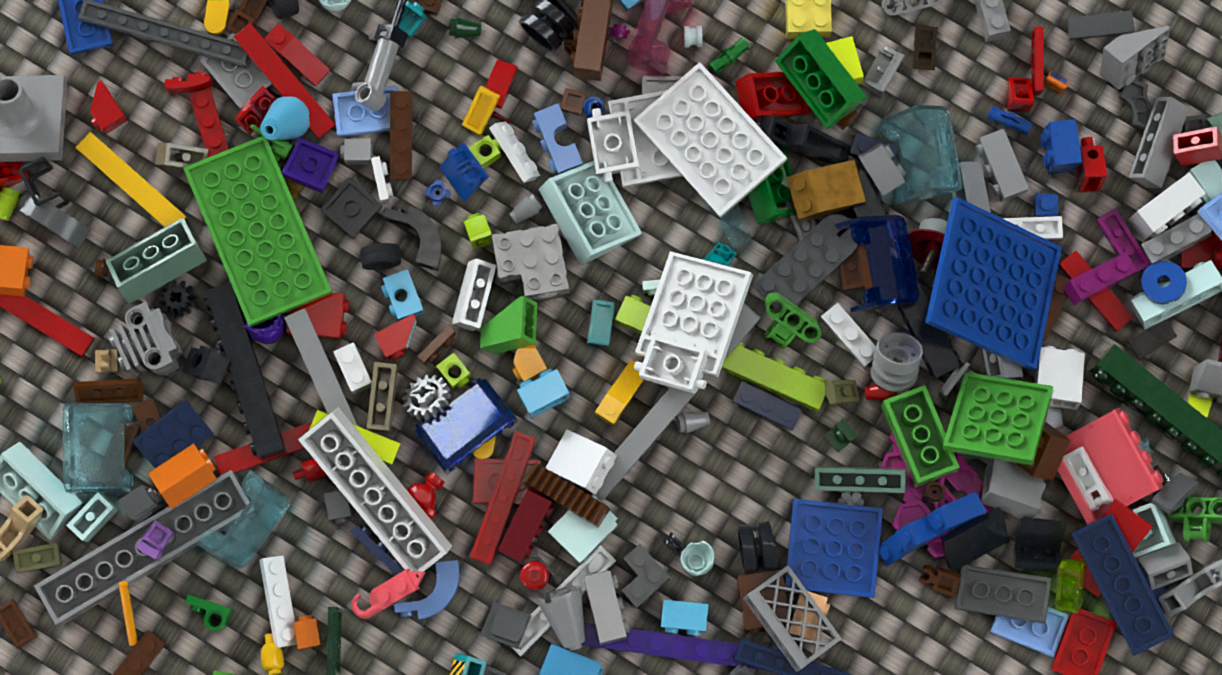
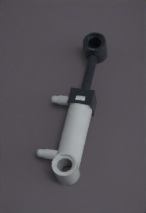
[352,0,408,111]

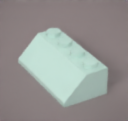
[0,442,83,540]

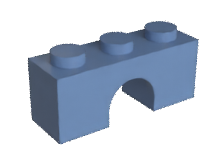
[532,103,583,175]

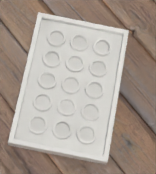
[634,62,787,218]

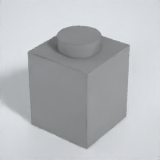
[340,139,373,165]

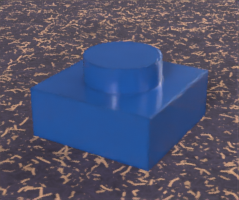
[1034,193,1058,217]

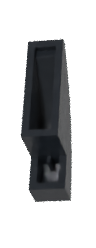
[759,117,851,164]

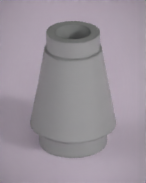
[509,193,543,224]
[676,412,710,434]

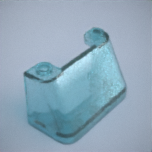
[881,105,962,205]
[63,403,133,496]
[197,470,290,569]

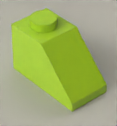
[463,213,493,250]

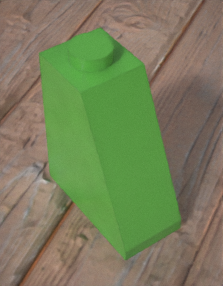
[480,296,537,355]

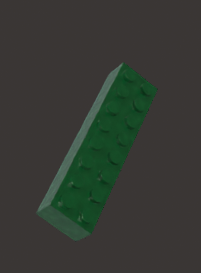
[1089,344,1222,481]

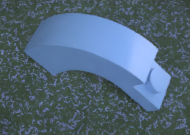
[394,560,460,620]

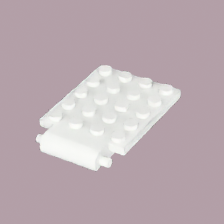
[587,90,683,188]
[634,251,753,394]

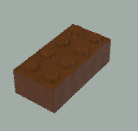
[570,0,613,81]

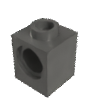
[324,490,353,525]

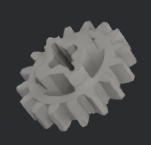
[402,374,451,421]

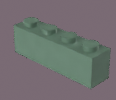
[815,466,907,493]

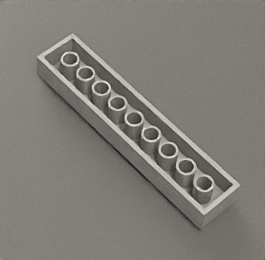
[34,470,257,626]

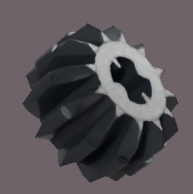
[159,280,197,318]

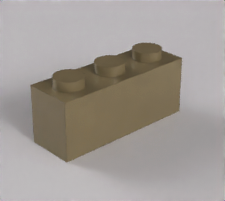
[367,362,399,434]

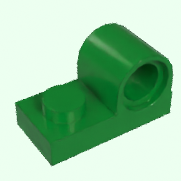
[185,594,234,632]

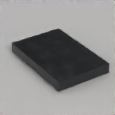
[941,507,1009,571]

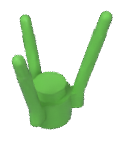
[251,125,293,162]

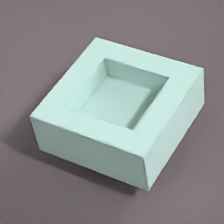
[642,280,660,296]

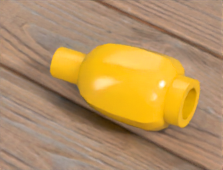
[261,633,284,675]

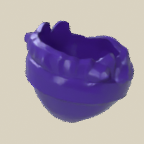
[244,314,286,344]

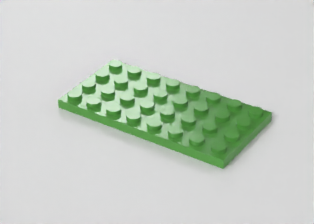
[183,136,332,327]

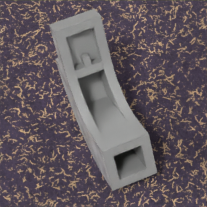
[1158,558,1222,617]

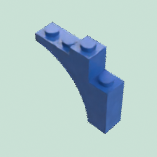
[879,492,987,566]

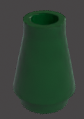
[449,17,481,39]

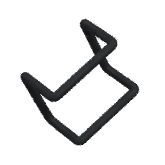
[19,157,70,209]

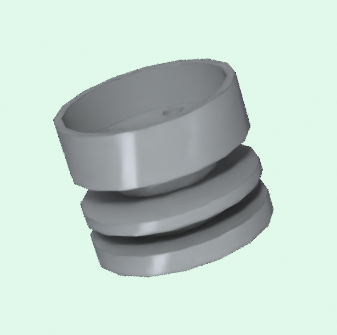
[870,332,923,392]

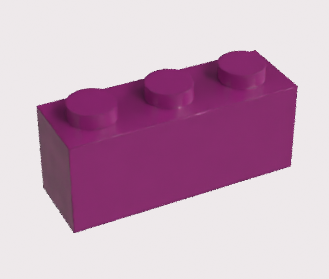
[1063,252,1137,306]

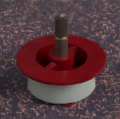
[905,218,948,275]

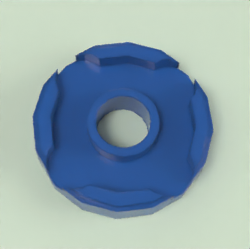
[1141,261,1187,305]

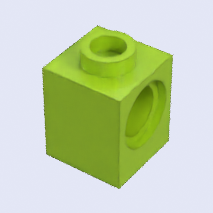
[469,135,502,169]
[436,353,471,389]

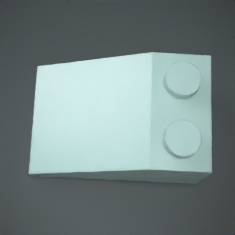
[1132,503,1177,558]

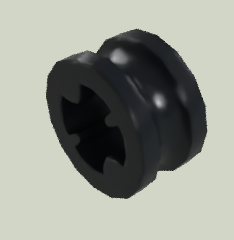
[663,532,684,554]

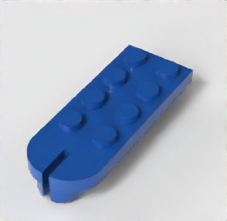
[58,0,114,55]

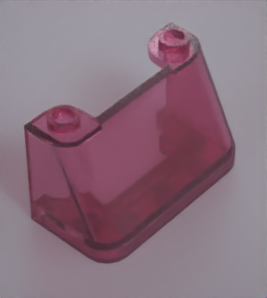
[627,0,693,76]

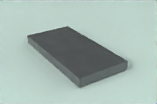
[955,565,1052,624]

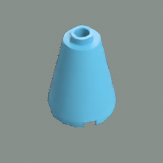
[260,96,310,140]

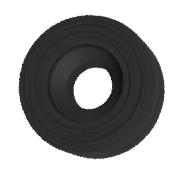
[360,243,401,270]

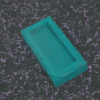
[587,299,615,347]

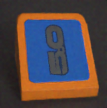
[1044,71,1069,94]

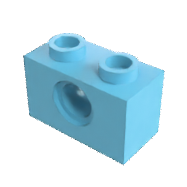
[381,269,424,321]

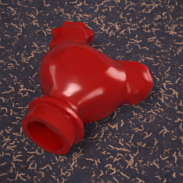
[407,472,445,520]

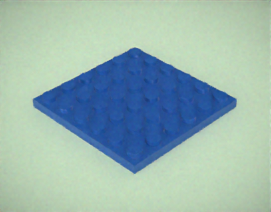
[925,197,1062,371]

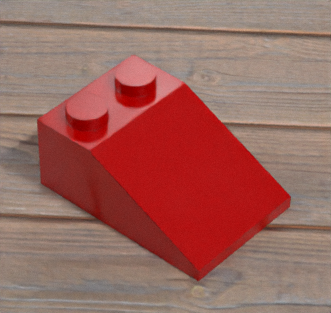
[735,72,812,123]

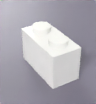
[333,342,372,395]

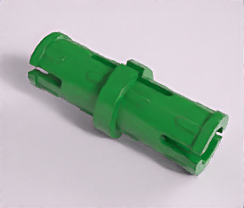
[708,37,750,74]

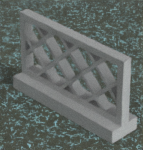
[743,565,842,672]

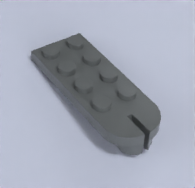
[753,215,859,309]

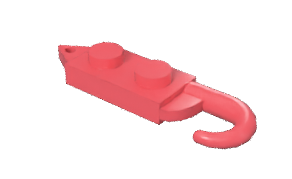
[352,569,425,619]

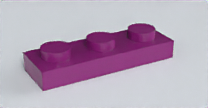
[1096,208,1151,276]

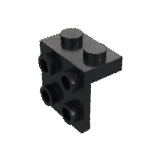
[1013,517,1066,573]

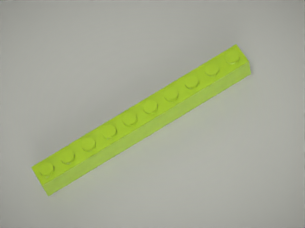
[615,295,826,412]

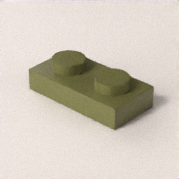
[825,380,860,405]
[13,543,62,573]

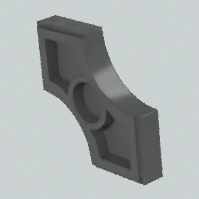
[1119,79,1153,131]

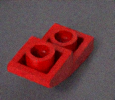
[485,59,518,109]
[164,72,214,93]
[234,86,276,135]

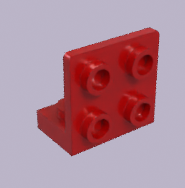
[1181,226,1222,271]

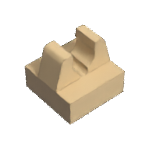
[95,349,119,373]

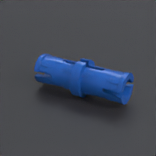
[987,105,1033,135]

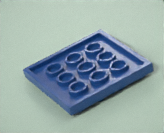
[785,499,883,598]

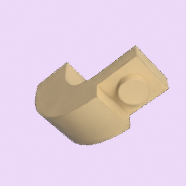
[0,495,44,562]

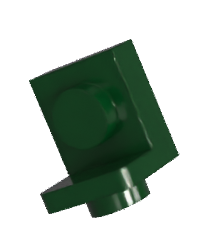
[824,419,857,452]

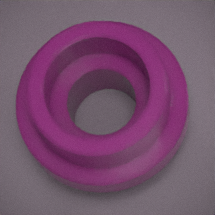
[609,23,630,39]

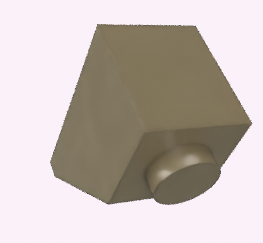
[155,142,208,169]

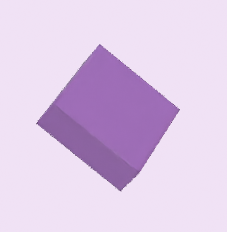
[142,520,175,551]
[136,541,163,560]

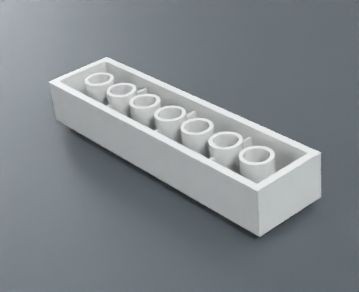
[298,407,452,575]

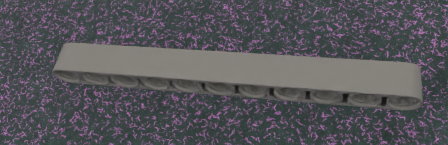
[593,303,761,502]

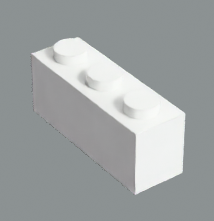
[452,259,496,331]

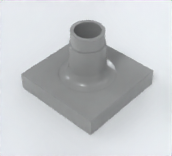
[0,75,68,162]

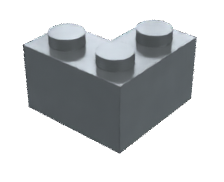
[622,544,670,609]

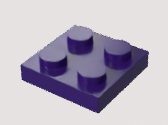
[282,138,340,193]

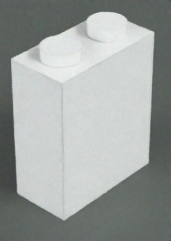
[1034,346,1085,410]
[546,430,617,495]

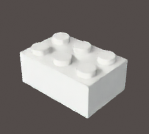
[1128,172,1206,240]

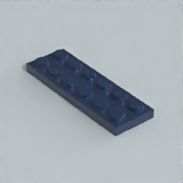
[1070,513,1175,656]

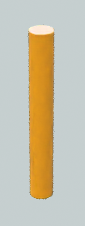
[119,581,138,646]

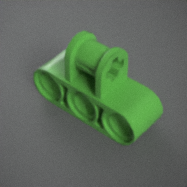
[764,292,821,349]
[1165,497,1222,542]

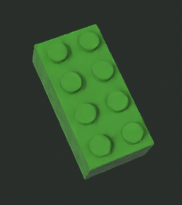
[881,385,960,488]

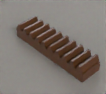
[523,463,610,528]

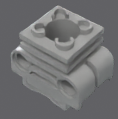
[109,302,184,376]

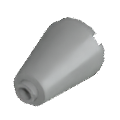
[537,585,585,651]

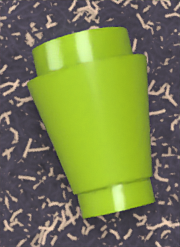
[0,187,20,221]

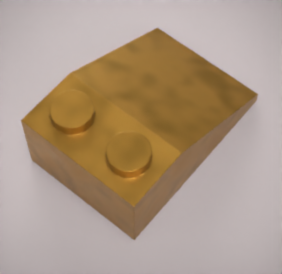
[786,160,867,222]

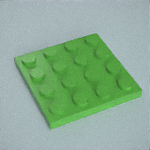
[943,372,1054,466]

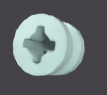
[684,25,702,48]

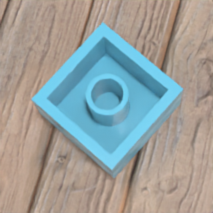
[517,369,570,419]

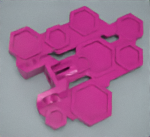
[880,432,995,558]

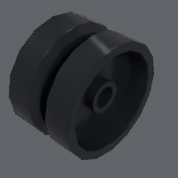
[518,0,575,53]
[738,521,777,575]

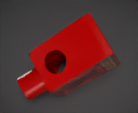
[1076,137,1107,192]

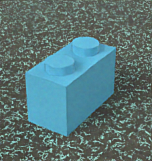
[660,600,708,636]

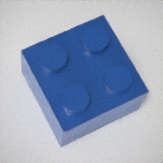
[1040,119,1082,175]

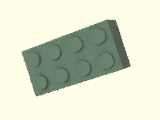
[106,218,207,304]

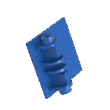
[439,142,489,202]

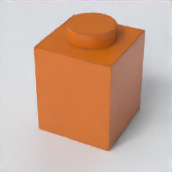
[294,615,323,650]

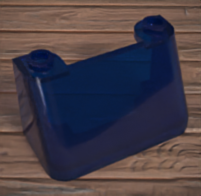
[414,378,518,475]

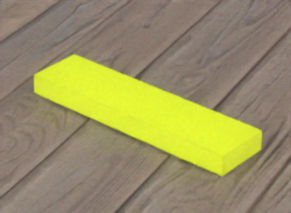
[309,410,401,464]

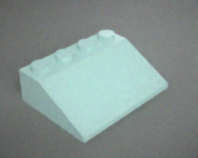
[538,161,642,265]

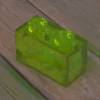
[1055,559,1086,613]

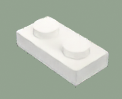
[371,156,393,205]

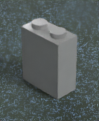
[981,459,1046,518]

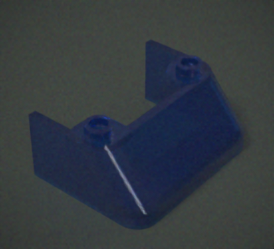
[834,215,919,312]

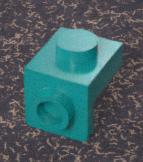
[399,1,427,38]

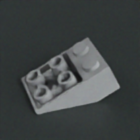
[1100,26,1170,90]

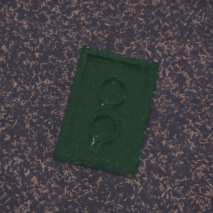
[326,607,342,675]

